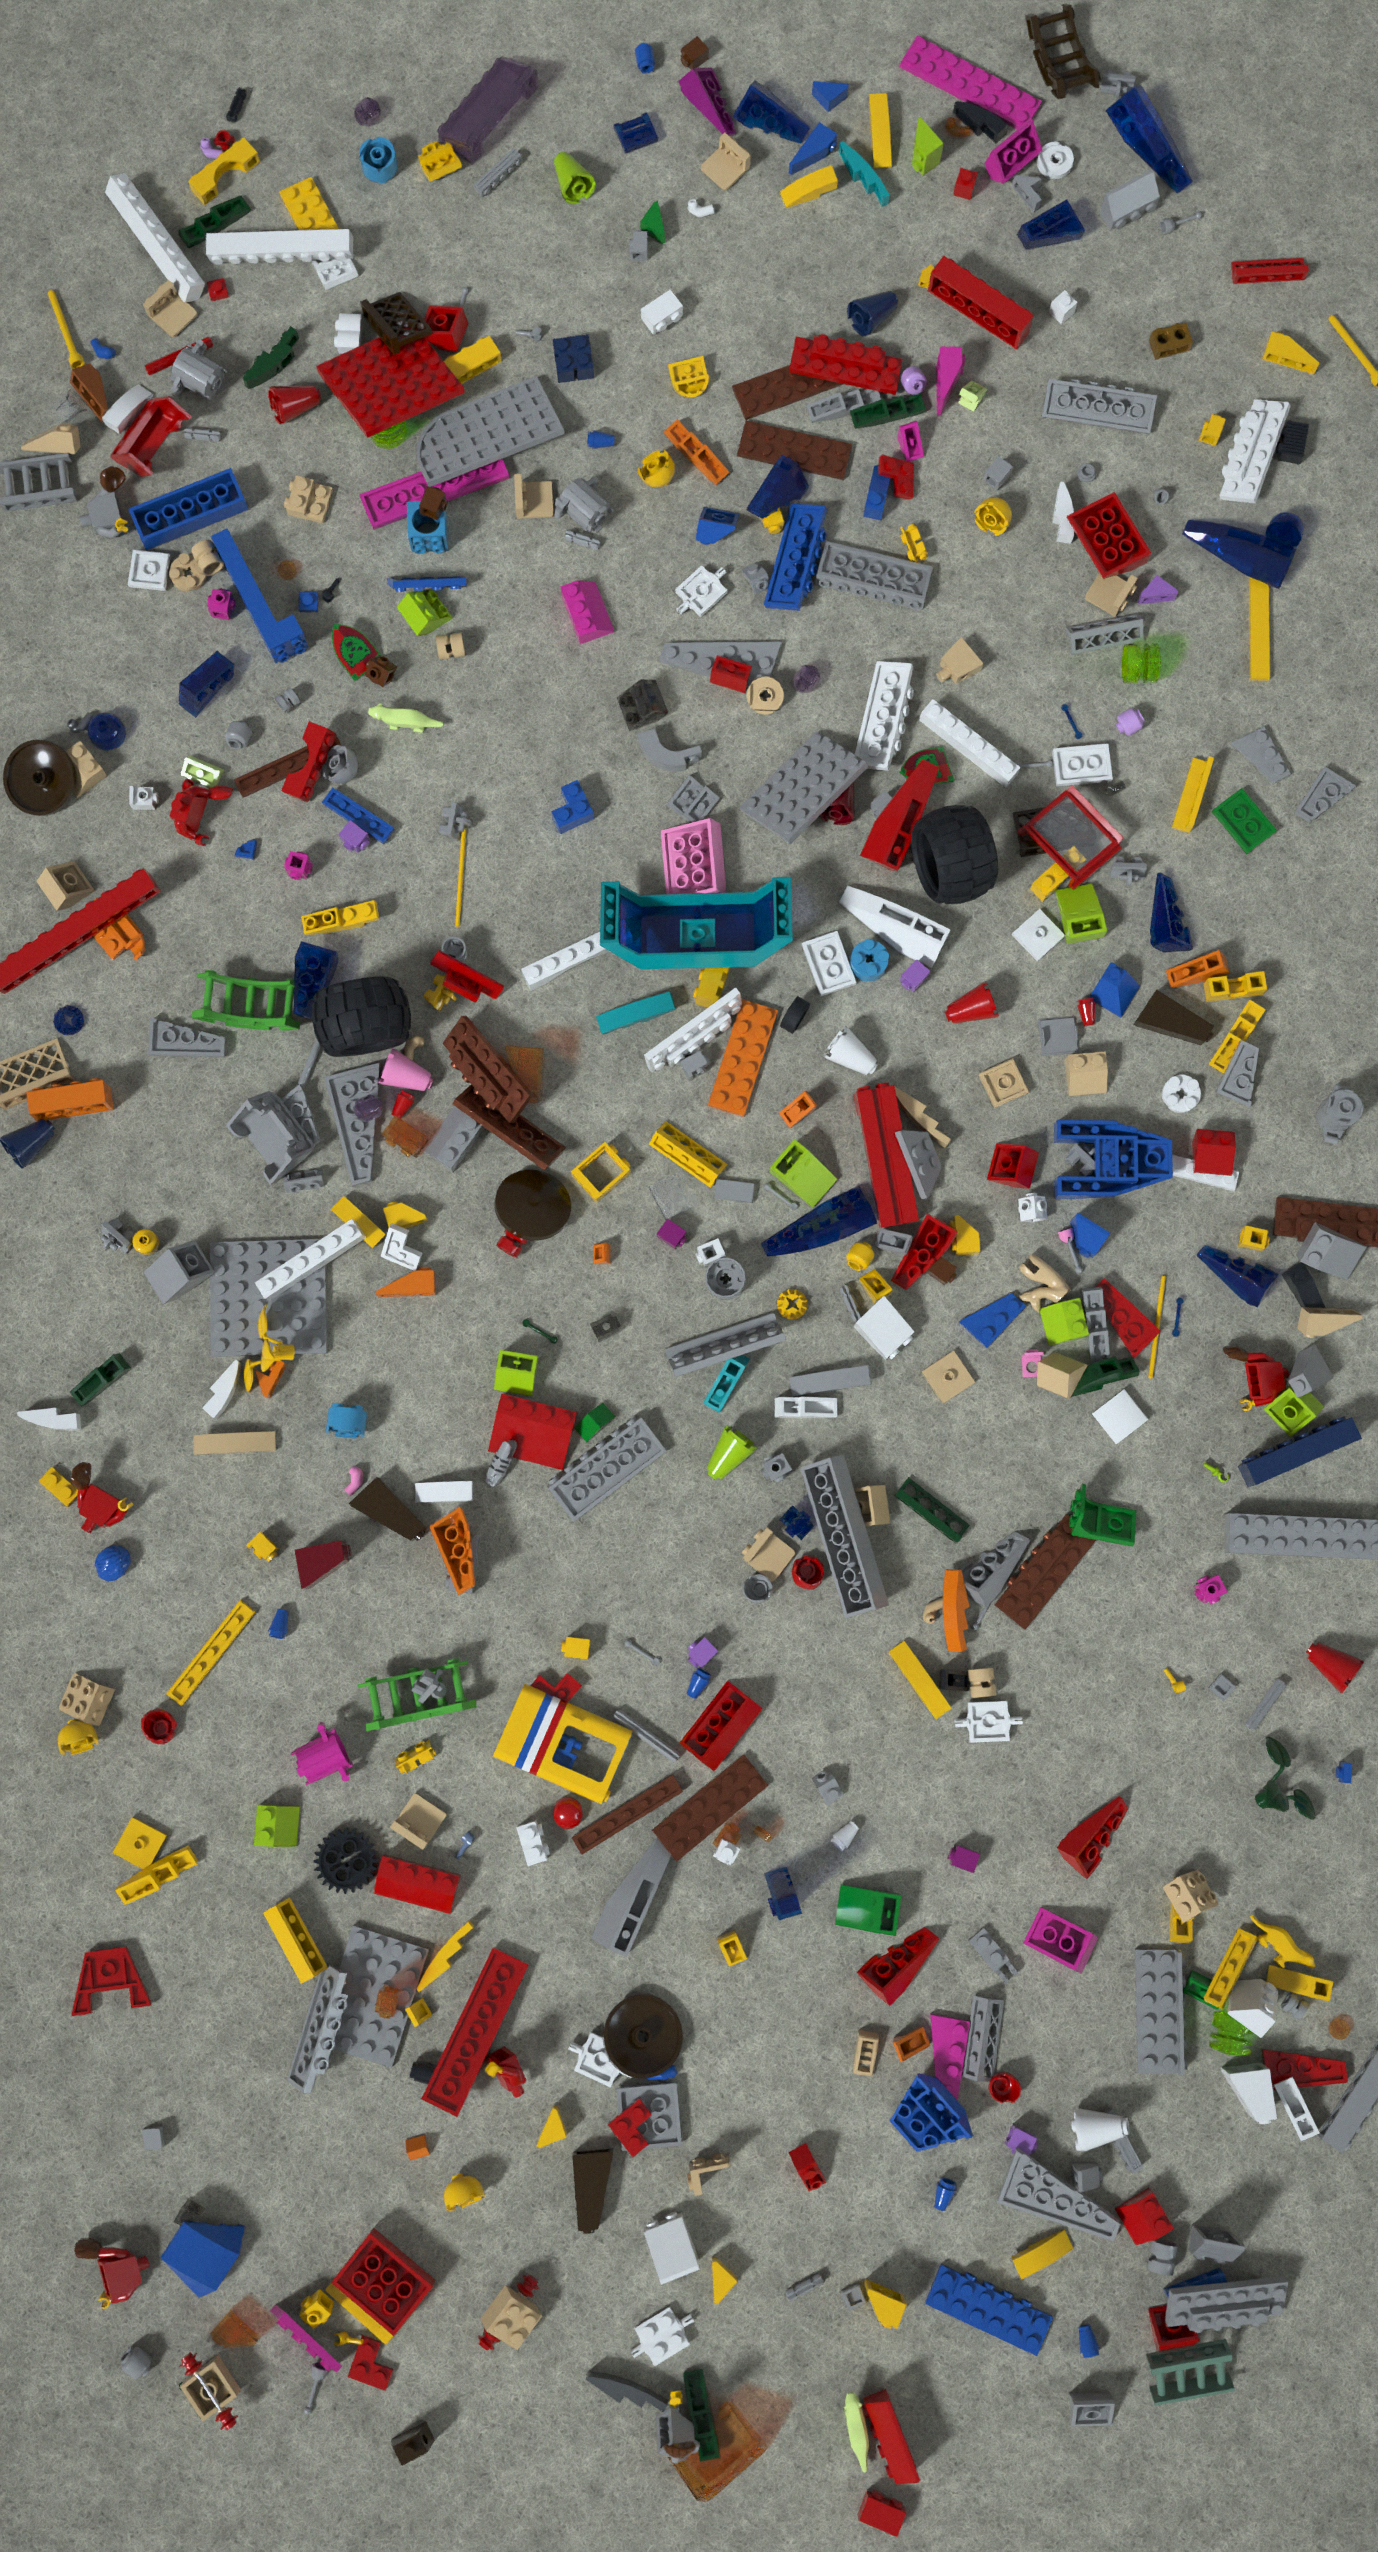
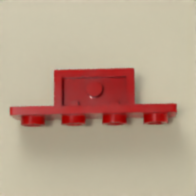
[430,950,504,1003]

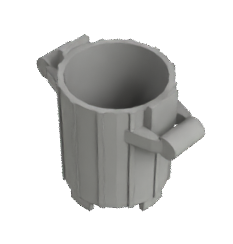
[169,339,228,401]
[554,477,614,533]
[1316,1084,1364,1145]

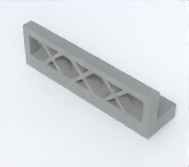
[1066,613,1144,654]
[962,1995,1004,2082]

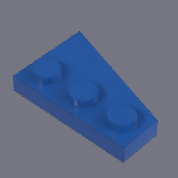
[959,1293,1026,1348]

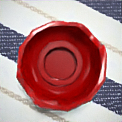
[553,1796,583,1829]
[988,2072,1021,2104]

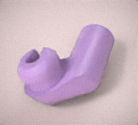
[200,138,224,159]

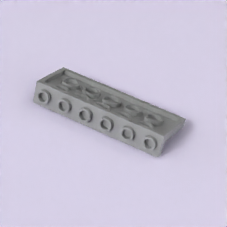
[815,541,933,610]
[665,1312,786,1377]
[547,1416,666,1522]
[1134,1949,1188,2075]

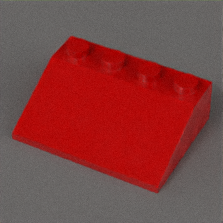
[1066,492,1151,579]
[488,1393,577,1470]
[331,2227,435,2336]

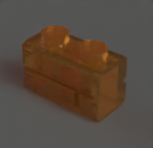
[382,1116,429,1158]

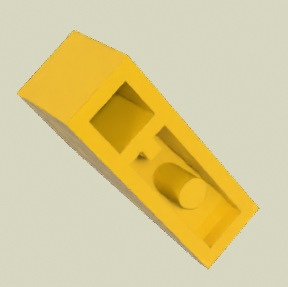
[1262,331,1319,374]

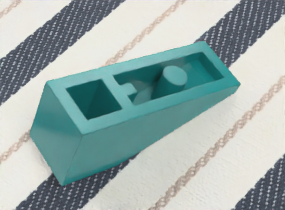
[703,1355,750,1413]

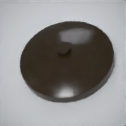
[3,740,76,816]
[494,1170,571,1241]
[602,1994,683,2079]

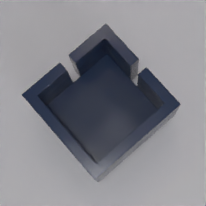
[552,334,594,383]

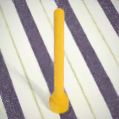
[48,290,85,369]
[1328,315,1378,388]

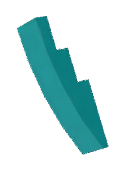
[839,141,890,207]
[596,991,676,1034]

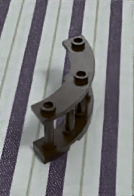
[1025,3,1101,100]

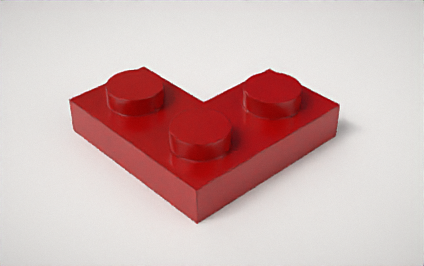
[878,455,914,500]
[530,1673,582,1702]
[608,2097,652,2157]
[347,2335,393,2391]

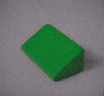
[1183,1970,1218,2010]

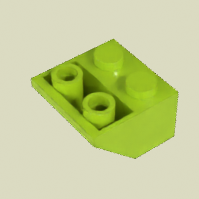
[397,589,453,636]
[494,1350,539,1396]

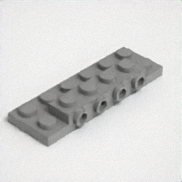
[1042,379,1157,434]
[287,1962,348,2094]
[1165,2276,1288,2333]

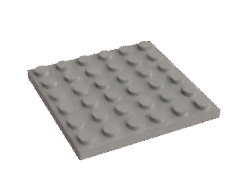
[210,1239,327,1357]

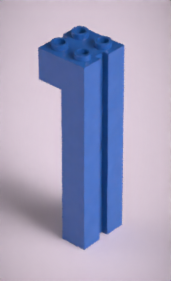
[211,528,308,664]

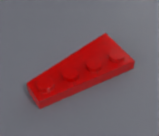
[1096,1278,1160,1358]
[1261,2048,1348,2091]

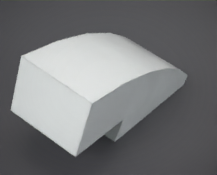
[102,384,153,434]
[1052,481,1074,544]
[202,1360,242,1420]
[775,1397,837,1418]
[17,1408,81,1431]
[415,1481,473,1503]
[1274,2077,1319,2141]

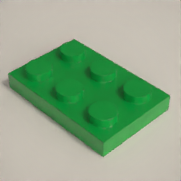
[1212,788,1277,855]

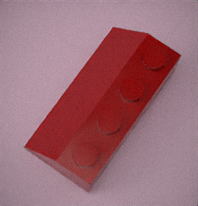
[680,1680,763,1771]
[374,1854,461,1914]
[862,2389,921,2484]

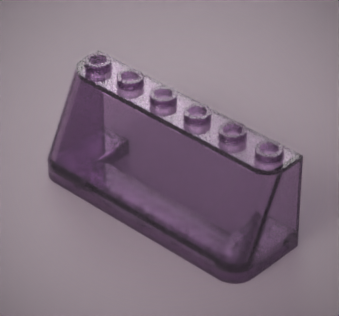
[438,56,539,165]

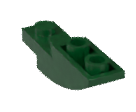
[243,326,299,389]
[1071,1356,1140,1397]

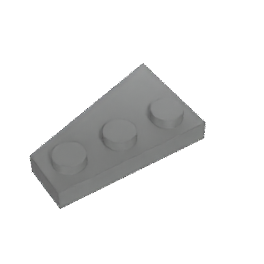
[1230,727,1291,784]
[1294,767,1356,823]
[281,1084,321,1146]

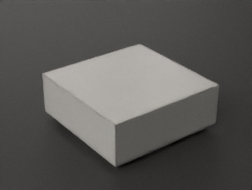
[1208,1673,1236,1701]
[840,2283,867,2311]

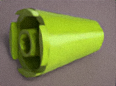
[554,152,596,204]
[706,1425,757,1480]

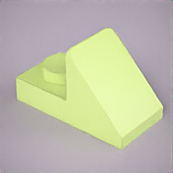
[958,381,987,412]

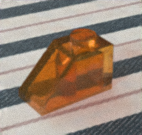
[375,1985,403,2019]
[210,2309,260,2348]

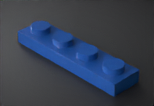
[322,787,395,845]

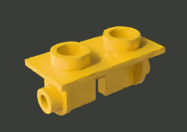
[900,524,928,563]
[395,1740,437,1774]

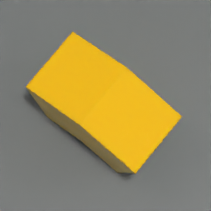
[918,264,934,288]

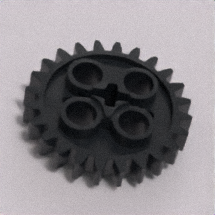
[313,1828,379,1894]

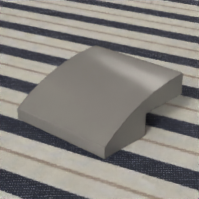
[666,775,719,823]

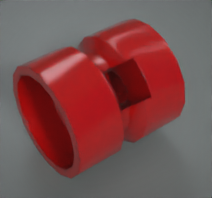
[496,1229,528,1258]

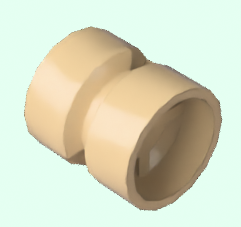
[191,540,224,576]
[436,632,465,660]
[968,1667,997,1698]

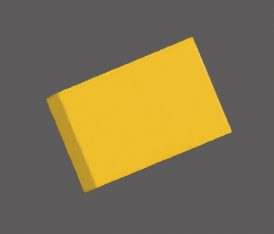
[859,1269,893,1304]
[717,1930,747,1967]
[536,2105,567,2148]
[712,2257,738,2304]

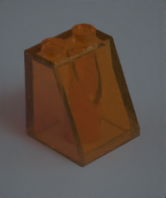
[505,1046,545,1104]

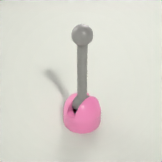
[1058,1228,1083,1274]

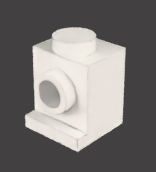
[129,786,159,810]
[695,1238,726,1267]
[713,1838,740,1865]

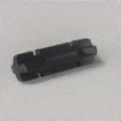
[226,87,247,123]

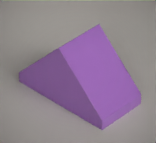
[1138,575,1178,604]

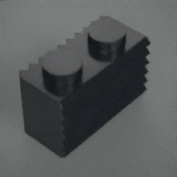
[1276,420,1309,465]

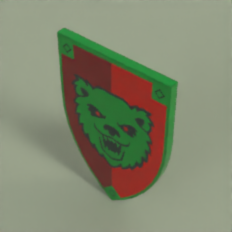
[332,624,380,681]
[900,746,954,785]

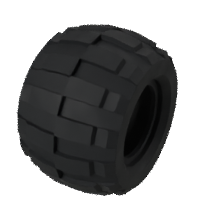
[911,805,998,904]
[312,976,411,1057]

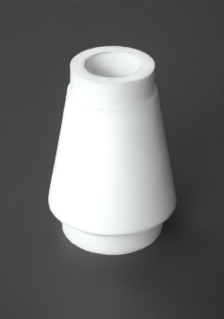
[831,1821,859,1851]

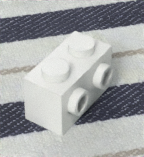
[641,290,683,335]
[516,1820,550,1866]

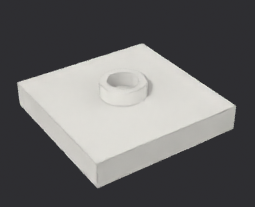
[128,550,171,591]
[1012,909,1065,962]

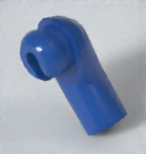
[90,338,116,359]
[647,2065,677,2080]

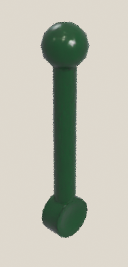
[522,1319,558,1344]

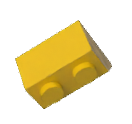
[864,2279,907,2329]

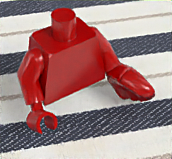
[170,785,233,846]

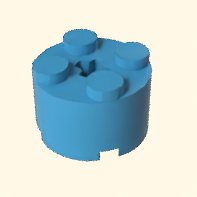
[359,137,398,184]
[850,939,889,982]
[326,1403,367,1438]

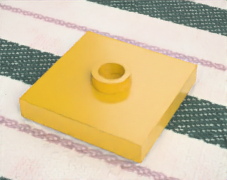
[113,1817,167,1869]

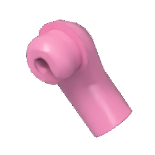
[344,1466,363,1496]

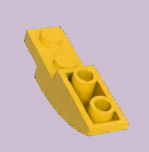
[301,900,380,935]

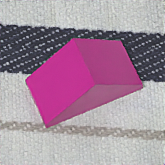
[897,421,924,462]

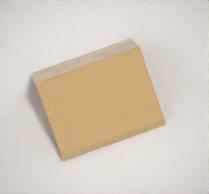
[1037,1352,1087,1399]

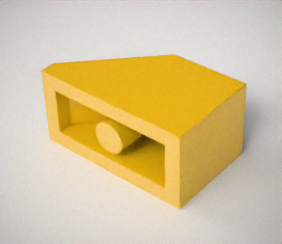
[383,1201,428,1228]

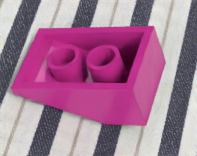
[936,347,965,416]
[1023,1907,1098,1974]

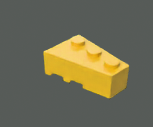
[693,948,730,1008]

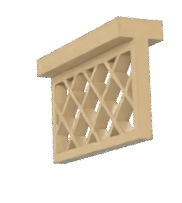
[0,1038,75,1110]

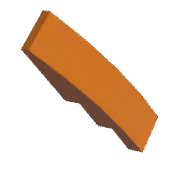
[663,419,729,485]
[943,1569,970,1652]

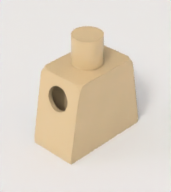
[936,637,984,684]

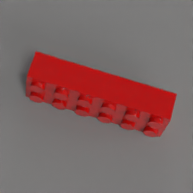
[928,256,1034,350]

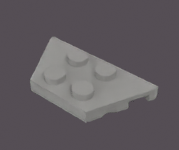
[895,1130,942,1199]

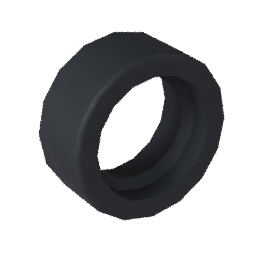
[780,996,810,1034]

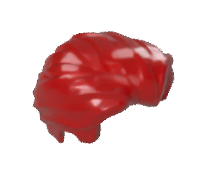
[792,1555,824,1590]
[141,1708,177,1745]

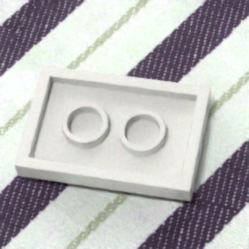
[1052,744,1113,787]
[802,931,856,997]

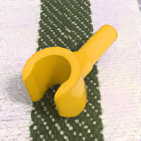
[1163,1668,1186,1693]
[334,2331,363,2346]

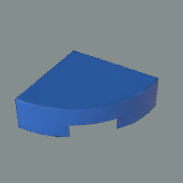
[235,840,257,860]

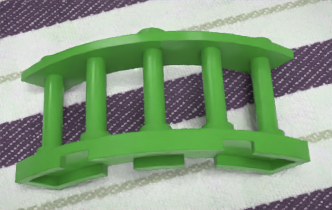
[192,970,305,1031]
[357,1658,477,1731]

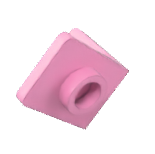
[1021,1349,1044,1377]

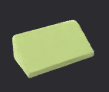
[181,756,224,787]

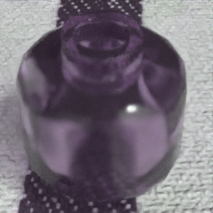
[354,97,381,126]
[793,665,820,693]
[353,1094,383,1122]

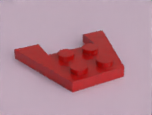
[71,1946,152,2016]

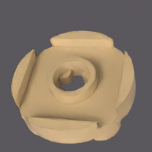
[169,553,207,592]
[747,676,784,715]

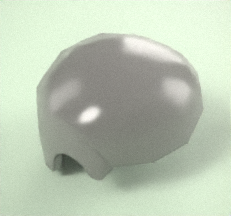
[742,1574,773,1604]

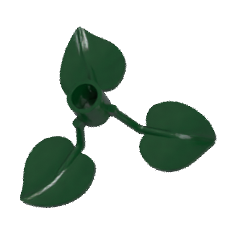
[1255,1737,1316,1820]

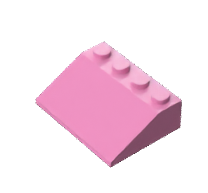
[661,818,727,894]

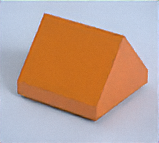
[593,1243,611,1264]
[405,2134,430,2161]

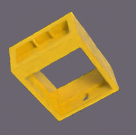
[571,1142,631,1203]

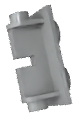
[283,1169,325,1193]

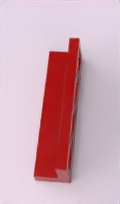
[1231,258,1309,284]

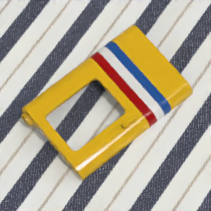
[493,1684,633,1804]

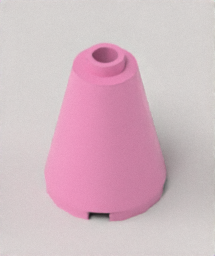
[378,1048,433,1091]

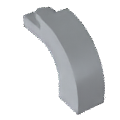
[637,729,702,772]

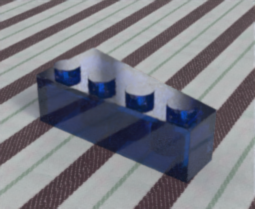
[764,1867,802,1921]

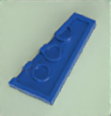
[387,576,466,592]

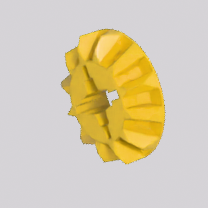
[777,1289,808,1320]

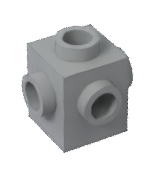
[760,1453,792,1483]

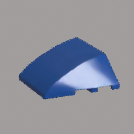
[890,2073,973,2152]
[161,2221,245,2298]

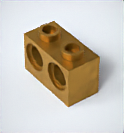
[1149,323,1193,360]

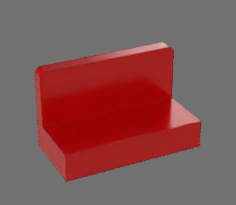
[710,655,752,693]

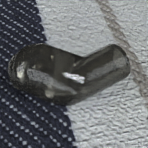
[1098,780,1126,796]

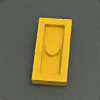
[39,1467,78,1507]

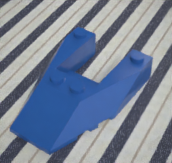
[1054,1120,1173,1199]

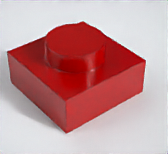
[207,278,229,302]

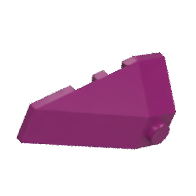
[678,67,737,136]

